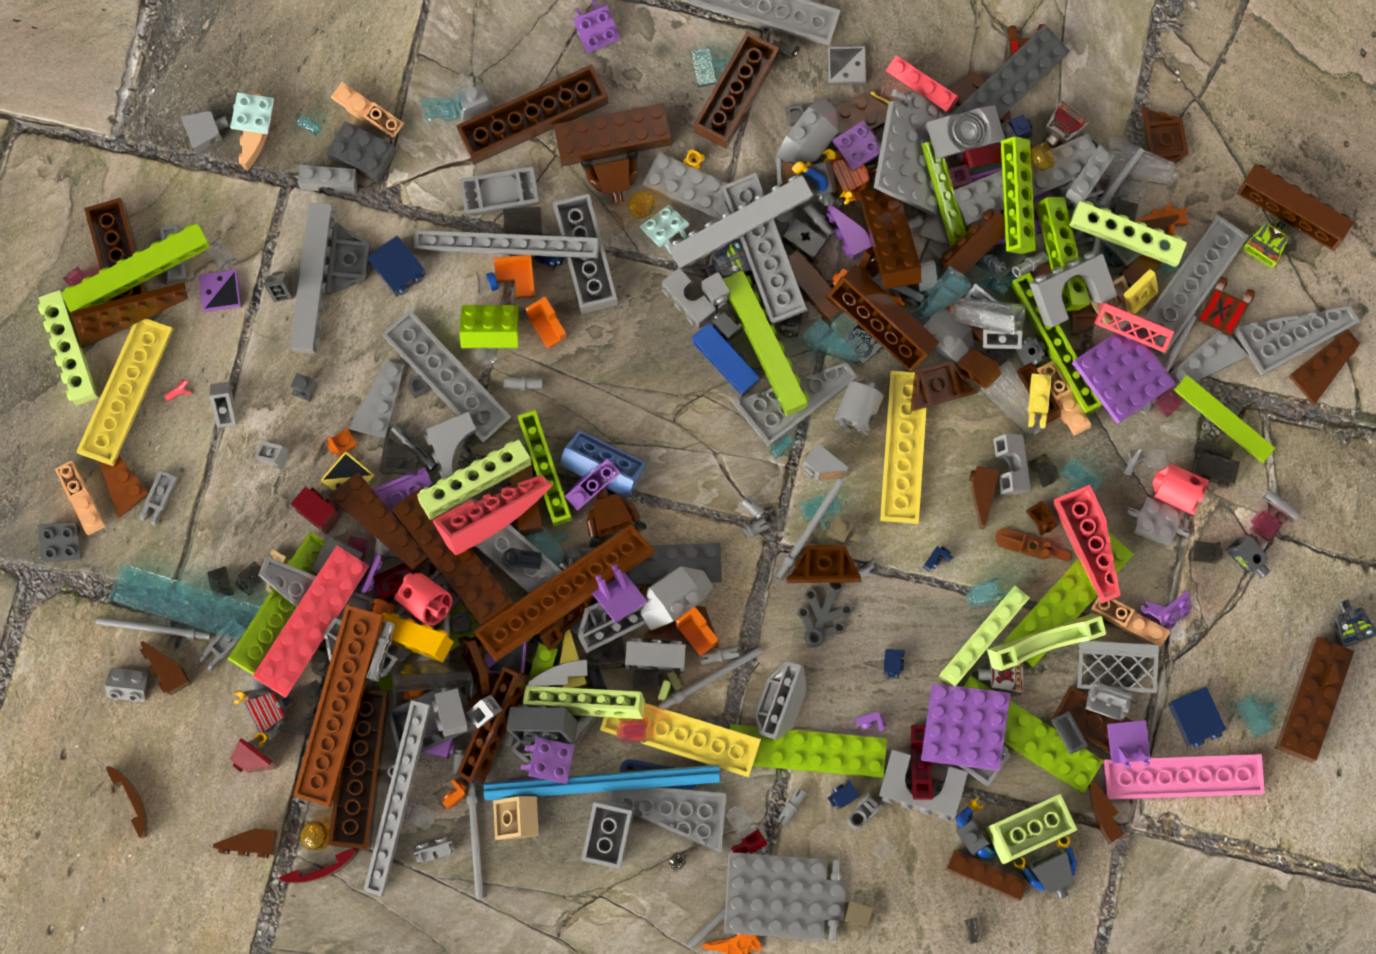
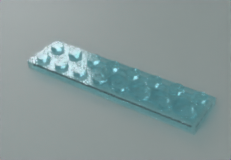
[108,563,261,641]

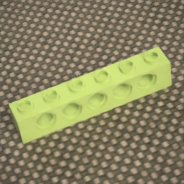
[1069,201,1187,267]
[38,290,98,405]
[417,440,531,520]
[523,686,645,719]

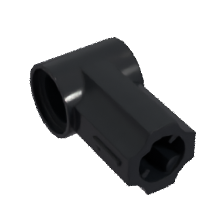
[502,548,542,569]
[585,663,608,690]

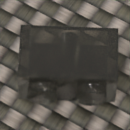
[1195,452,1240,488]

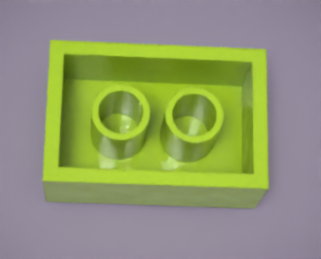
[459,305,520,348]

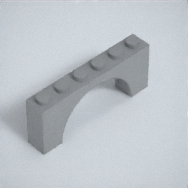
[424,412,477,508]

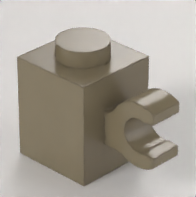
[827,515,863,545]
[844,901,875,940]

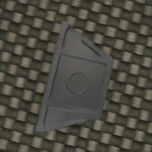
[326,223,371,294]

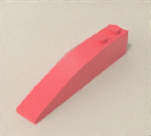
[433,475,551,555]
[1053,485,1121,604]

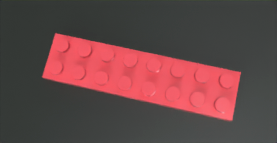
[252,545,369,698]

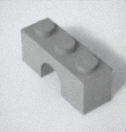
[1065,145,1115,204]
[298,165,359,194]
[661,268,716,328]
[993,434,1031,495]

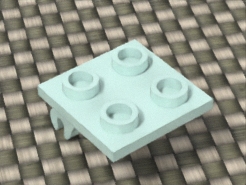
[229,92,275,134]
[639,205,689,255]

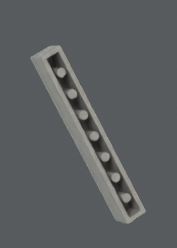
[669,174,815,269]
[290,202,336,354]

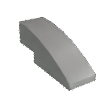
[528,659,587,686]

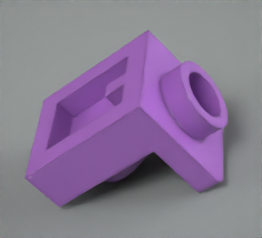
[855,711,886,733]

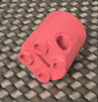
[1152,462,1210,515]
[395,573,452,626]

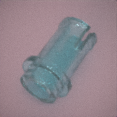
[296,115,322,136]
[769,435,794,459]

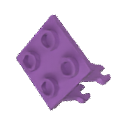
[573,0,621,53]
[832,121,881,171]
[358,555,382,594]
[593,564,647,623]
[1141,590,1192,630]
[1107,720,1151,768]
[521,737,574,784]

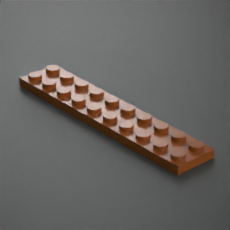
[473,525,655,662]
[293,605,385,807]

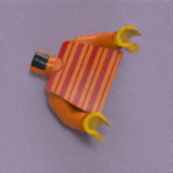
[822,149,877,205]

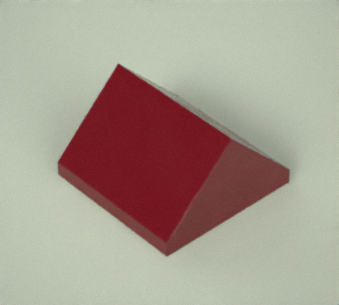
[373,563,414,603]

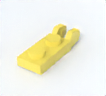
[1028,374,1052,428]

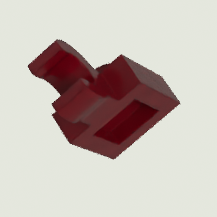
[731,828,767,854]

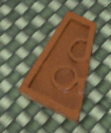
[99,455,149,518]

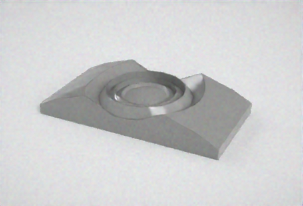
[926,105,1005,159]
[459,166,539,215]

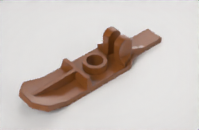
[995,528,1071,562]

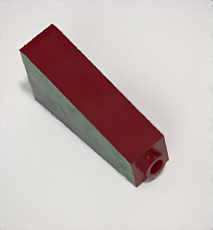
[961,144,1034,180]

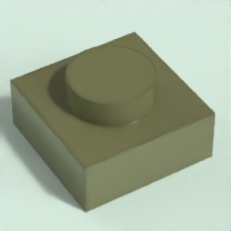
[667,671,684,692]

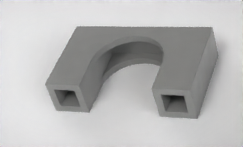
[1029,251,1117,327]
[878,750,968,821]

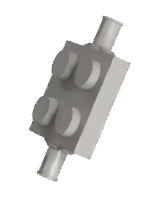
[1126,497,1191,547]

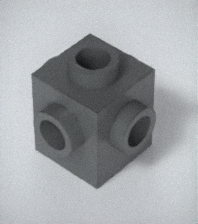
[1016,336,1047,366]

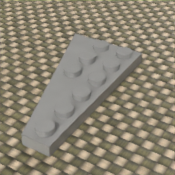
[1234,306,1360,376]
[733,362,858,447]
[258,557,374,622]
[607,787,726,853]

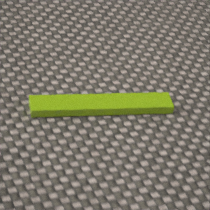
[921,141,966,247]
[1174,375,1275,463]

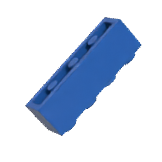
[692,323,760,397]

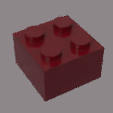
[291,486,340,534]

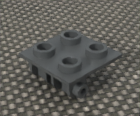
[975,243,1027,281]
[37,522,81,562]

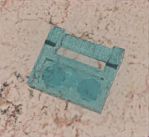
[421,98,458,121]

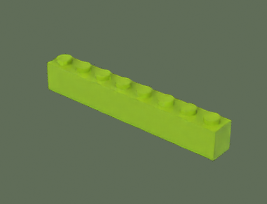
[61,223,211,313]
[723,270,809,417]
[1010,272,1103,416]

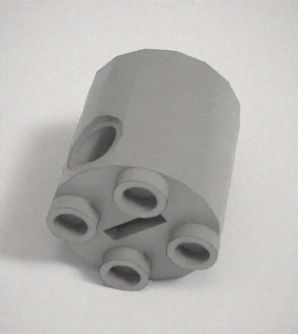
[834,379,884,436]

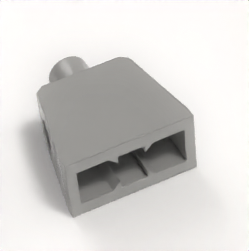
[455,84,495,122]
[181,111,229,155]

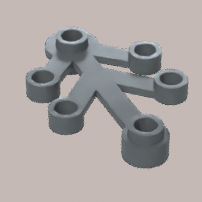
[798,583,853,648]

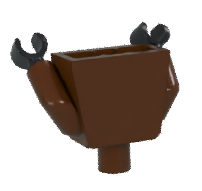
[581,151,638,204]
[586,488,646,548]

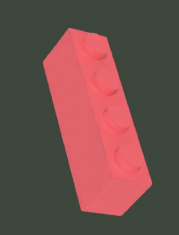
[886,55,960,113]

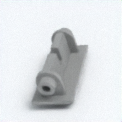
[413,835,455,863]

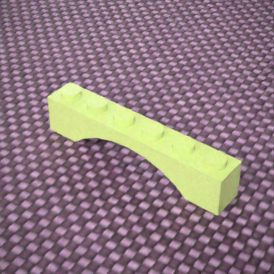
[938,586,1030,686]
[987,614,1106,671]

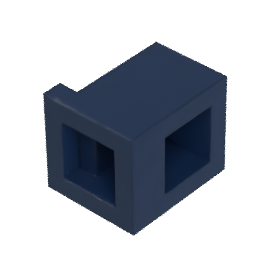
[1008,114,1033,139]
[883,649,905,679]
[827,779,859,810]

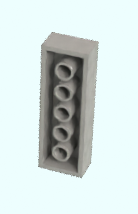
[553,194,618,314]

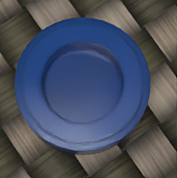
[486,272,499,292]

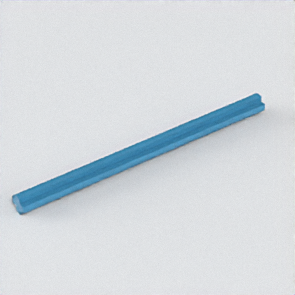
[484,765,721,800]

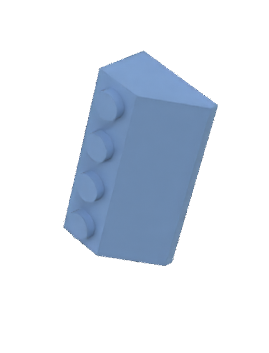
[559,430,647,498]

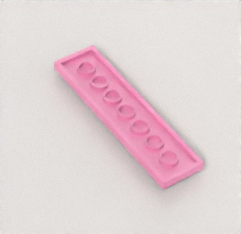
[1104,754,1265,800]

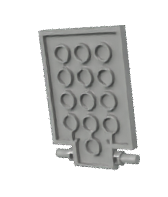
[874,89,947,216]
[724,852,846,941]

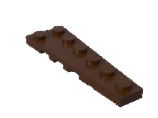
[328,472,429,571]

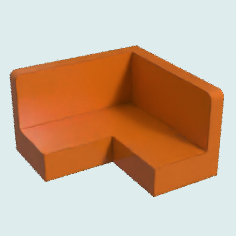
[494,255,536,299]
[526,297,567,349]
[676,606,719,656]

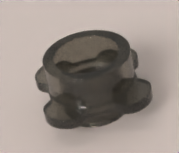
[668,852,687,872]

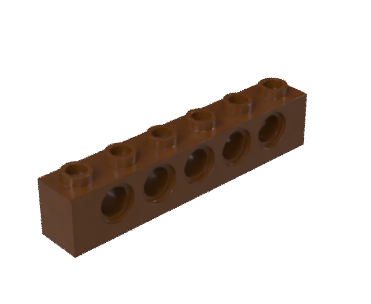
[456,666,530,784]

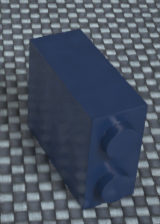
[367,235,426,297]
[1168,686,1226,748]

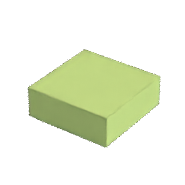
[658,680,672,702]

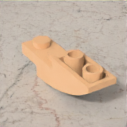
[331,82,404,139]
[239,93,267,170]
[1037,361,1091,436]
[55,460,105,536]
[1091,597,1170,649]

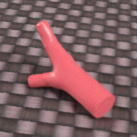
[164,380,192,401]

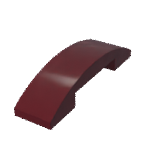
[910,725,933,800]
[279,848,358,884]

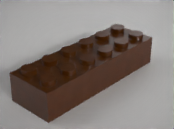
[694,31,779,149]
[554,103,671,166]
[1236,163,1354,251]
[860,188,922,289]
[84,198,148,302]
[827,264,939,372]
[1274,637,1354,763]

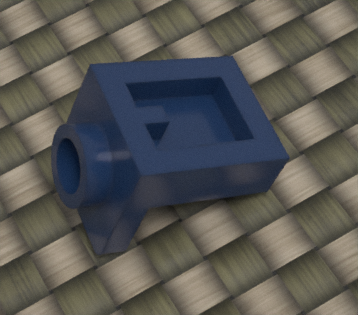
[534,256,564,270]
[922,546,953,572]

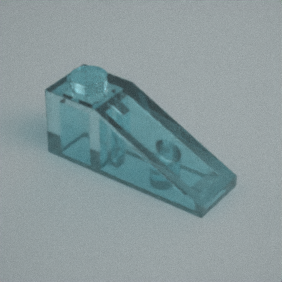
[916,266,971,320]
[803,318,860,364]
[966,578,1001,609]

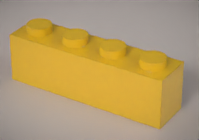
[379,612,453,663]

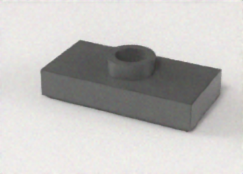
[1051,711,1088,755]

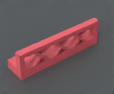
[1094,302,1174,353]

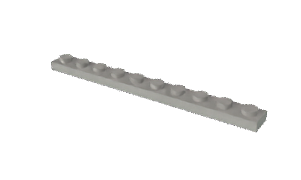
[414,230,600,258]
[363,699,432,896]

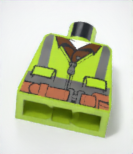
[1243,220,1288,269]

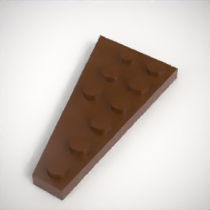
[71,282,188,349]

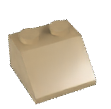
[493,796,539,840]

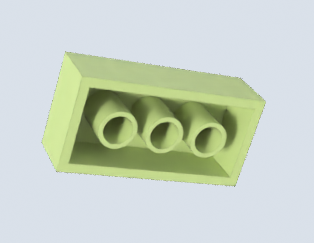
[986,794,1077,864]

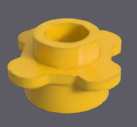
[683,150,705,170]

